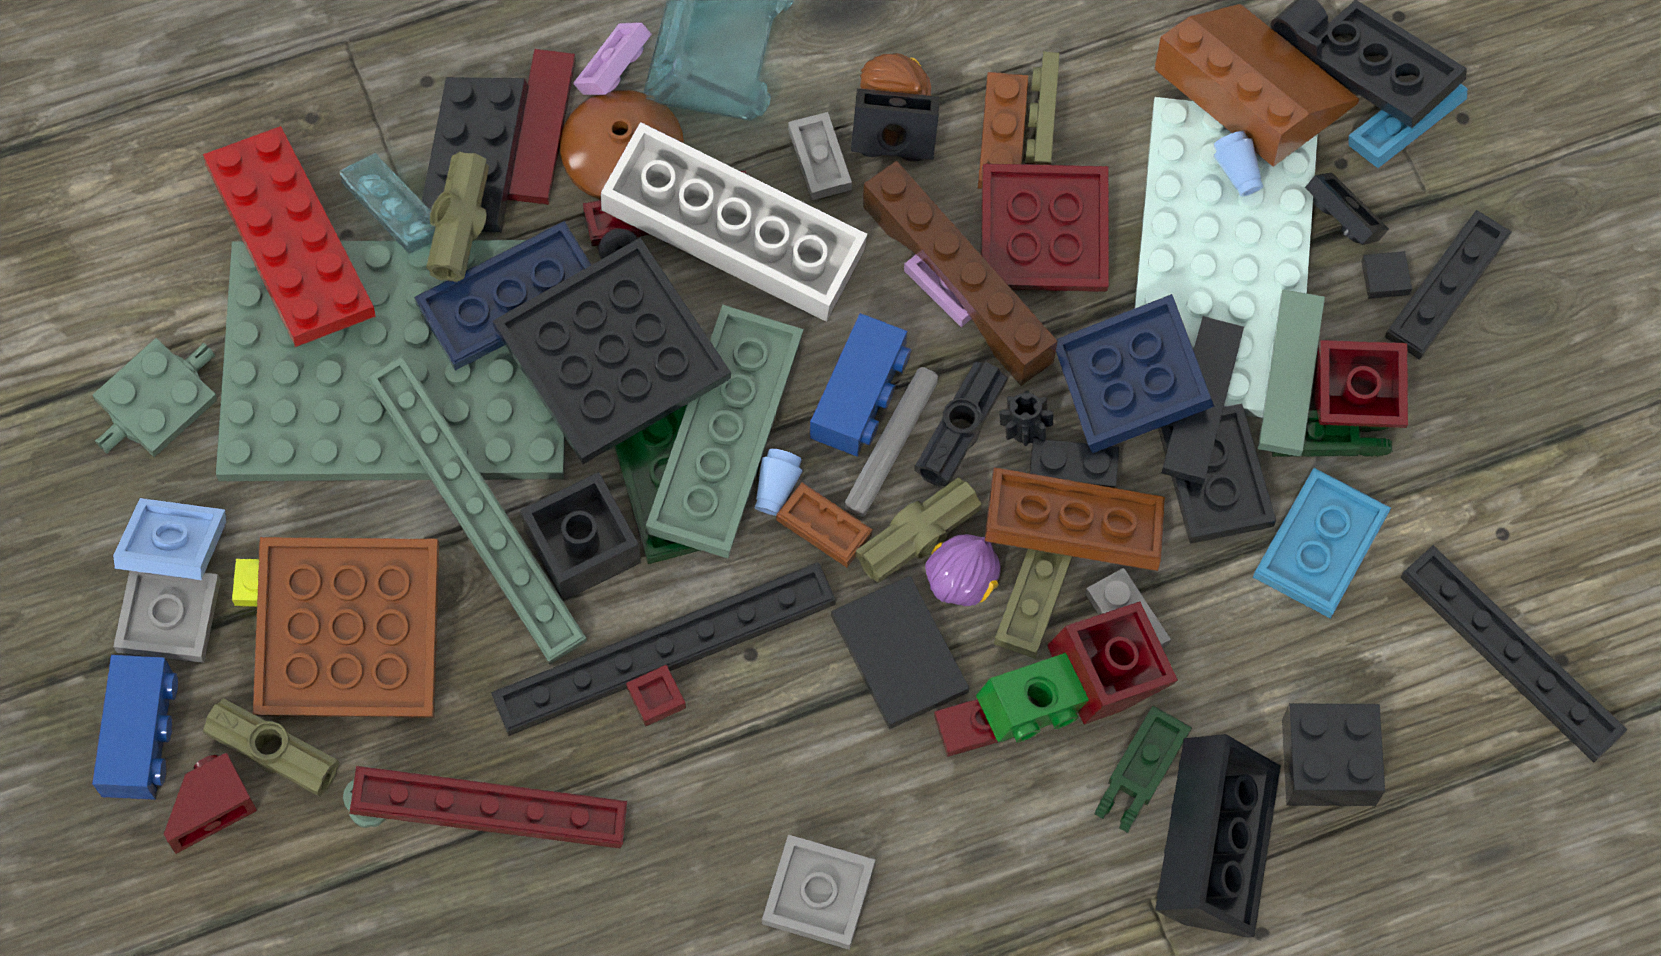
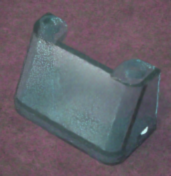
[644,0,793,121]

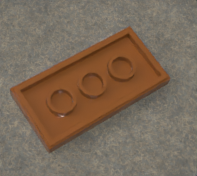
[985,467,1165,571]

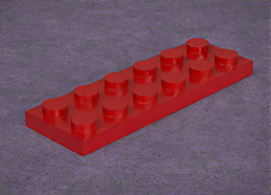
[203,126,376,347]

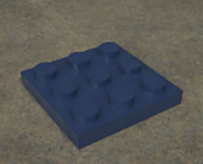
[1056,294,1214,453]

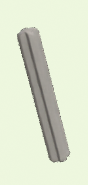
[845,367,938,517]

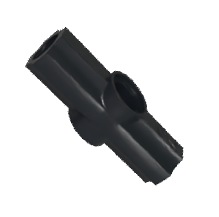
[915,361,1008,486]

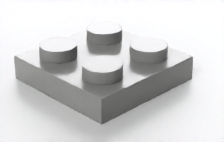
[113,571,221,663]
[762,835,876,950]

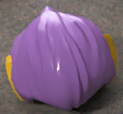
[925,534,1001,606]

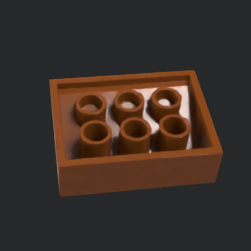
[1155,4,1359,167]

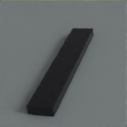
[1400,545,1628,763]

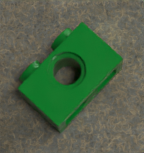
[976,653,1089,743]

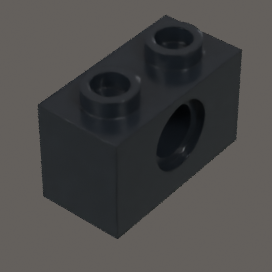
[851,88,940,161]

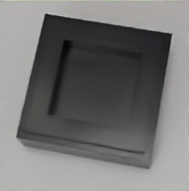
[1361,251,1412,299]

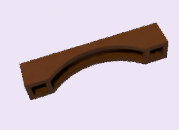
[863,161,1058,386]

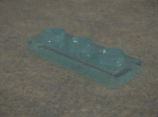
[340,153,435,254]

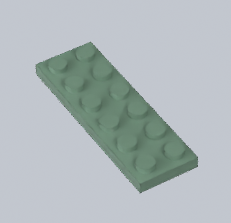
[645,304,804,558]

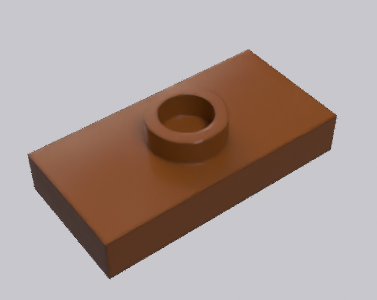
[776,483,873,568]

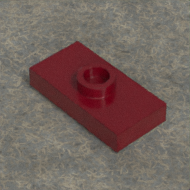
[934,699,1012,757]

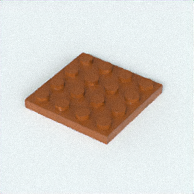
[253,537,440,718]

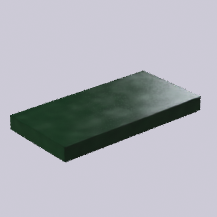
[614,404,701,564]

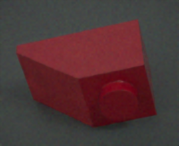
[164,753,257,854]

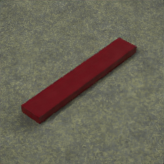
[349,766,627,849]

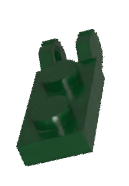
[1272,410,1393,457]
[1094,706,1192,833]

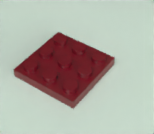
[981,164,1109,292]

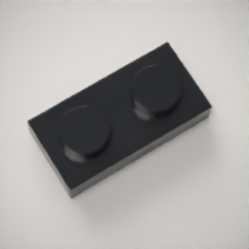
[1305,172,1389,245]
[1030,438,1119,488]

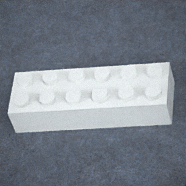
[601,122,867,322]

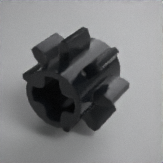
[999,390,1054,446]

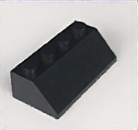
[1155,734,1281,938]

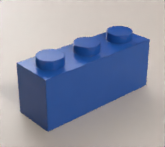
[810,313,911,457]
[92,655,178,800]

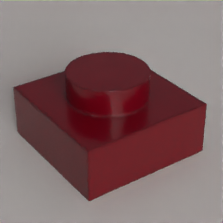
[626,665,686,727]

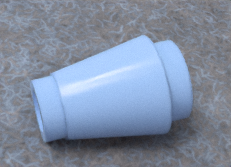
[1214,131,1264,197]
[755,448,803,516]

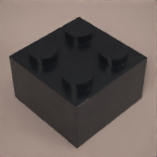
[520,472,641,601]
[1282,703,1385,806]

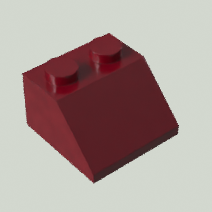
[1314,340,1408,428]
[1047,601,1178,725]

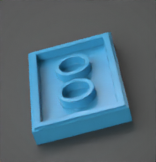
[1253,468,1391,619]

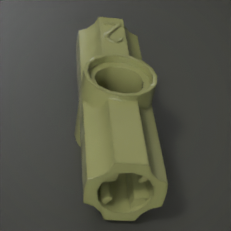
[426,152,489,282]
[855,477,982,583]
[203,698,340,797]

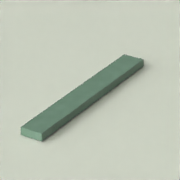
[366,354,587,664]

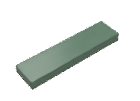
[1258,289,1325,457]

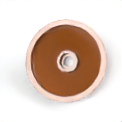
[560,90,684,200]

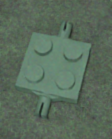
[93,338,217,457]

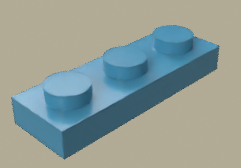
[1349,84,1468,168]

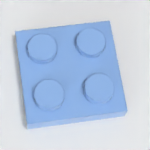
[113,498,226,580]

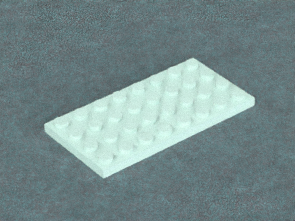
[1134,97,1318,418]

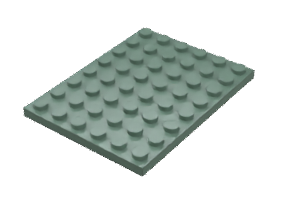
[216,240,565,481]

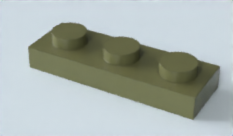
[1025,51,1060,165]
[994,549,1073,659]

